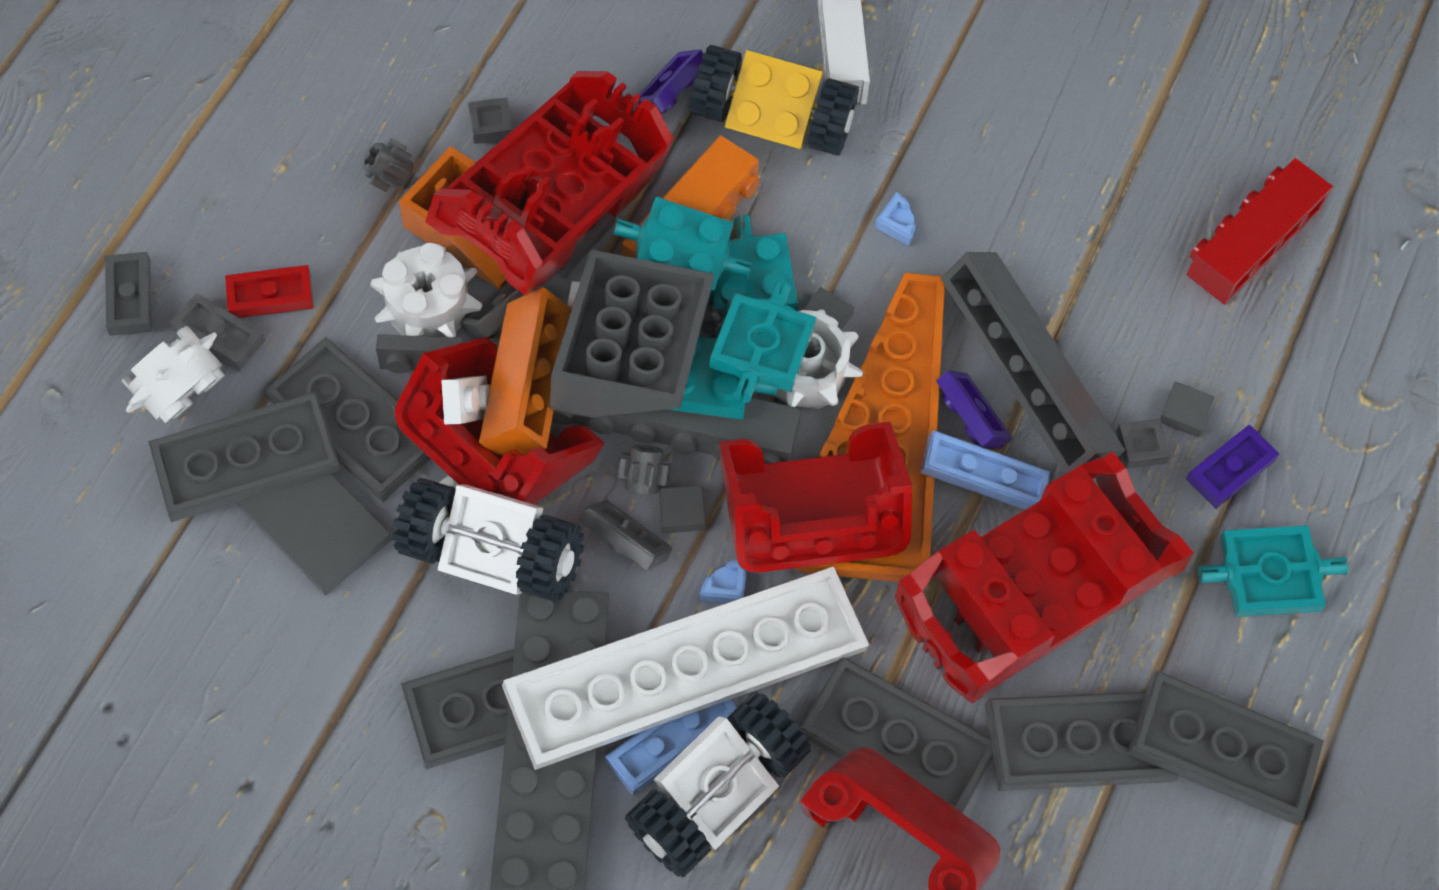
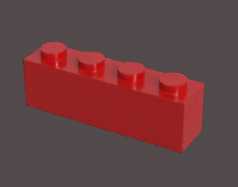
[1187,158,1333,305]

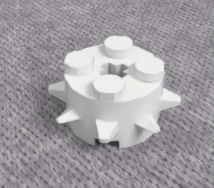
[370,242,482,338]
[772,309,863,409]
[122,326,225,423]

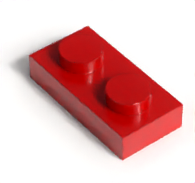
[225,265,314,318]

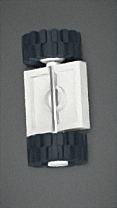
[392,478,584,602]
[625,692,811,878]

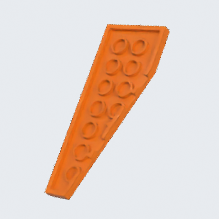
[797,273,945,582]

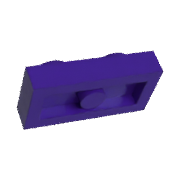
[636,49,704,114]
[936,370,1013,449]
[1186,424,1279,509]

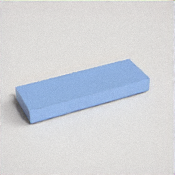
[920,430,1051,510]
[605,700,737,796]

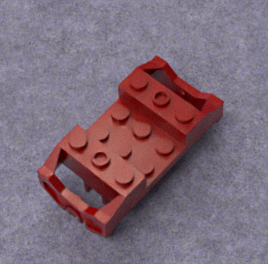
[425,71,674,296]
[895,451,1194,703]

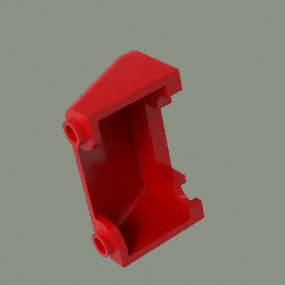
[395,336,605,505]
[719,421,913,573]
[800,747,1000,890]

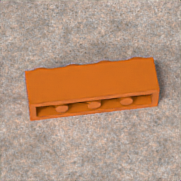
[621,135,760,258]
[479,287,572,458]

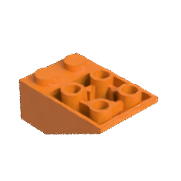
[399,146,507,290]

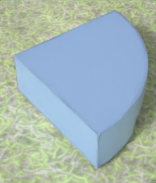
[874,192,916,246]
[700,559,747,603]

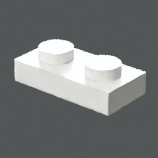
[442,375,490,424]

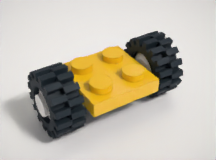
[690,44,859,156]

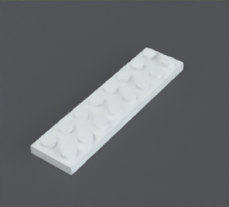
[502,566,869,770]

